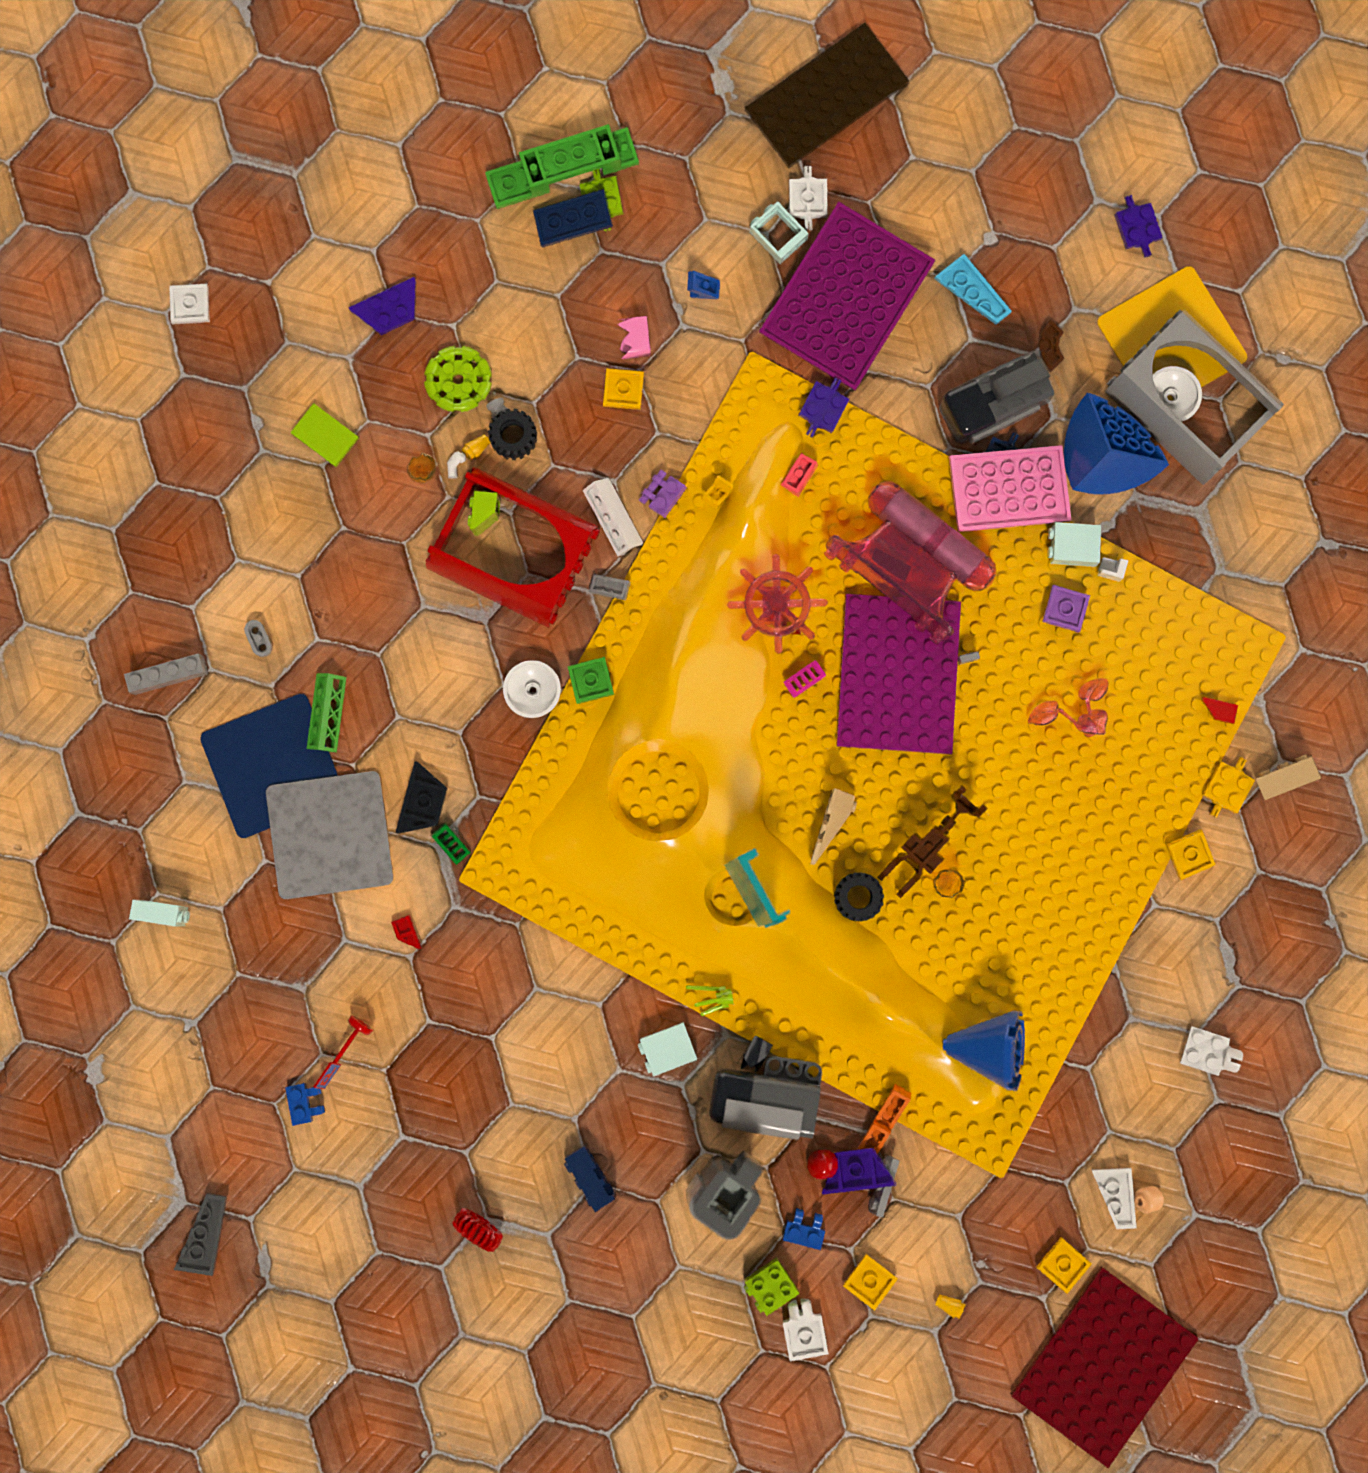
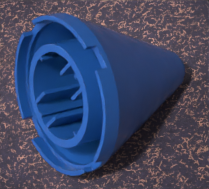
[943,1011,1025,1091]

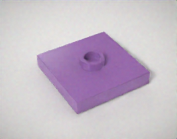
[1042,585,1090,633]

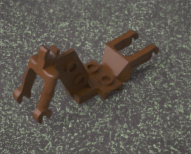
[877,785,988,898]

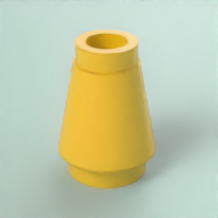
[462,434,491,461]
[935,1294,966,1319]

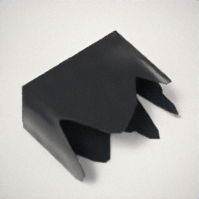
[737,1036,773,1073]

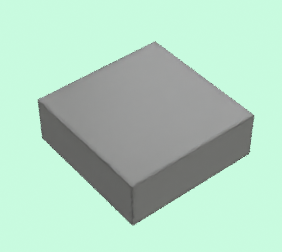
[958,651,980,665]

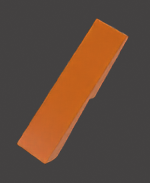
[856,1084,912,1154]

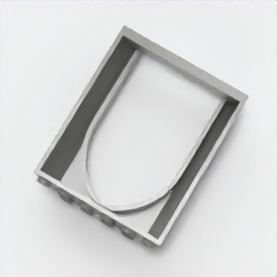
[1105,310,1284,485]

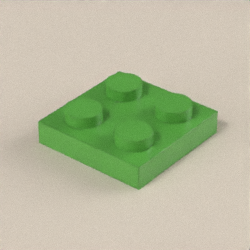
[568,657,614,704]

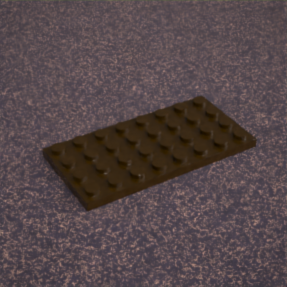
[745,23,909,169]

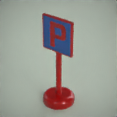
[313,1015,373,1089]

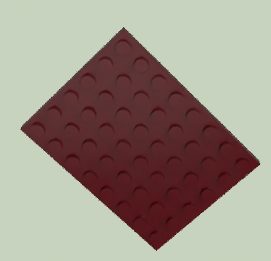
[1011,1266,1199,1468]

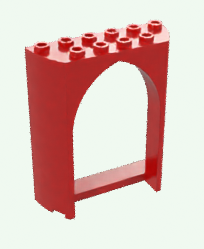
[426,467,600,628]

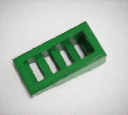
[431,823,471,865]

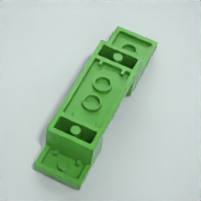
[485,124,639,209]

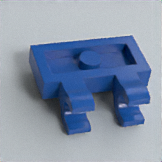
[285,1083,325,1126]
[783,1208,825,1250]

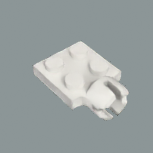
[1180,1026,1243,1076]
[782,1299,828,1361]

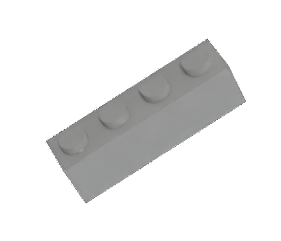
[124,653,208,695]

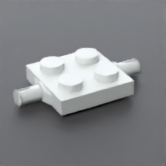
[789,166,827,231]

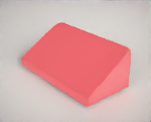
[781,453,818,497]

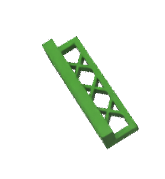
[307,673,346,753]

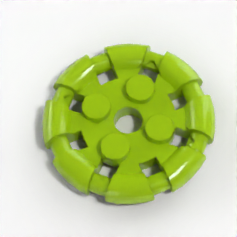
[424,346,492,412]

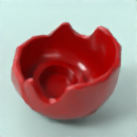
[807,1149,838,1180]

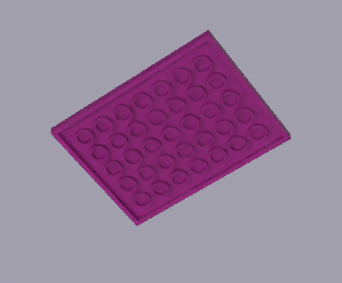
[759,201,936,391]
[836,594,961,755]

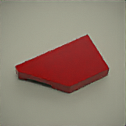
[1201,697,1238,724]
[391,915,422,949]

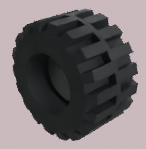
[488,409,537,460]
[834,873,884,921]

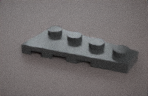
[174,1193,227,1276]

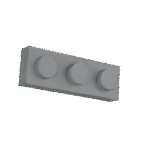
[868,1155,900,1217]

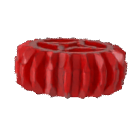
[452,1208,503,1252]

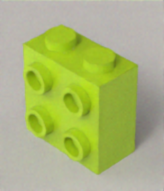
[743,1257,799,1316]

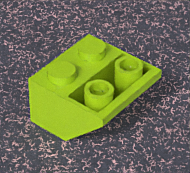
[468,491,501,536]

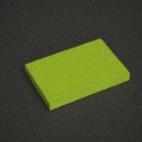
[290,403,359,467]

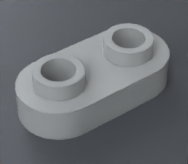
[244,620,273,657]

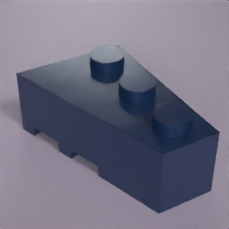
[564,1144,616,1212]

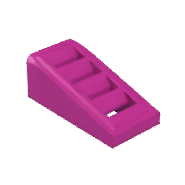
[783,660,826,698]

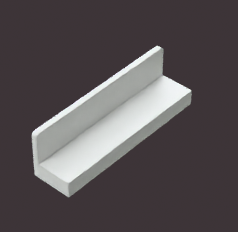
[582,478,643,556]

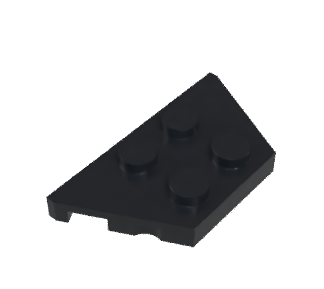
[395,761,448,834]

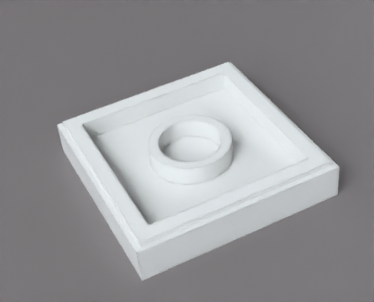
[169,284,210,324]

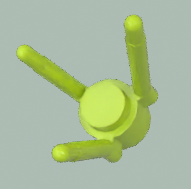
[686,985,734,1016]

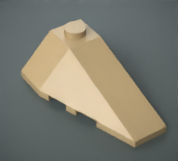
[810,788,857,865]

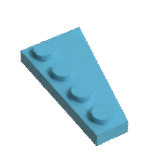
[934,254,1012,325]

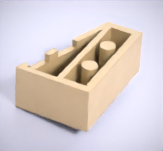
[1256,754,1321,800]

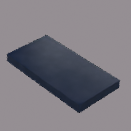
[533,189,613,248]

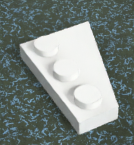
[1092,1168,1136,1229]

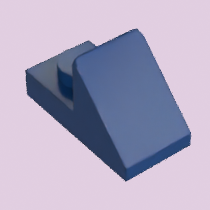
[687,271,720,299]

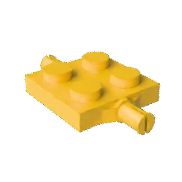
[1202,757,1255,818]

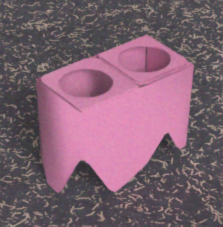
[617,316,651,359]

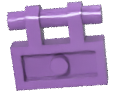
[639,470,687,518]

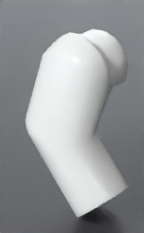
[447,451,466,479]

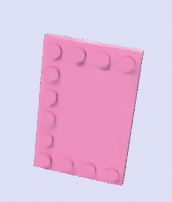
[949,445,1071,532]

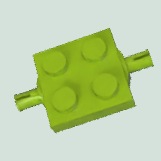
[579,169,624,231]

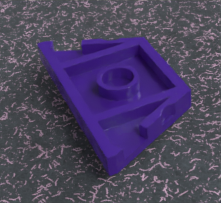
[348,277,416,335]
[822,1148,896,1195]

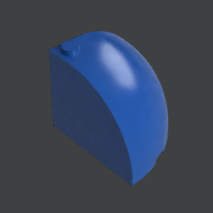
[1064,393,1169,495]

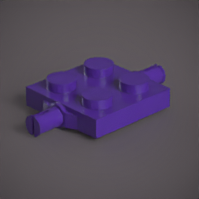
[1114,195,1163,258]
[798,378,849,437]

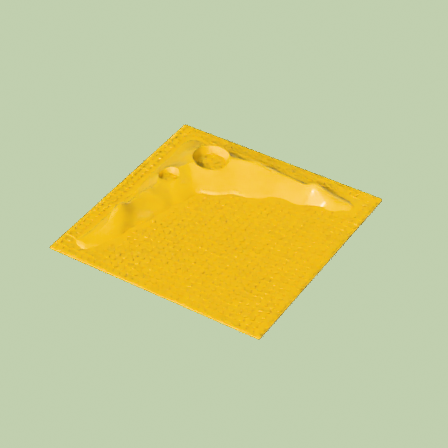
[459,352,1286,1178]

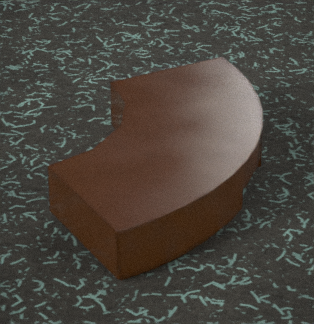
[1039,319,1065,373]

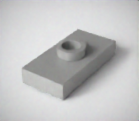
[589,574,631,601]

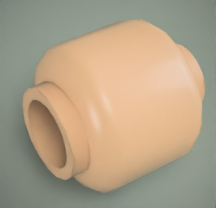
[1134,1186,1164,1214]

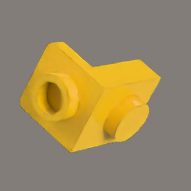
[701,475,733,510]

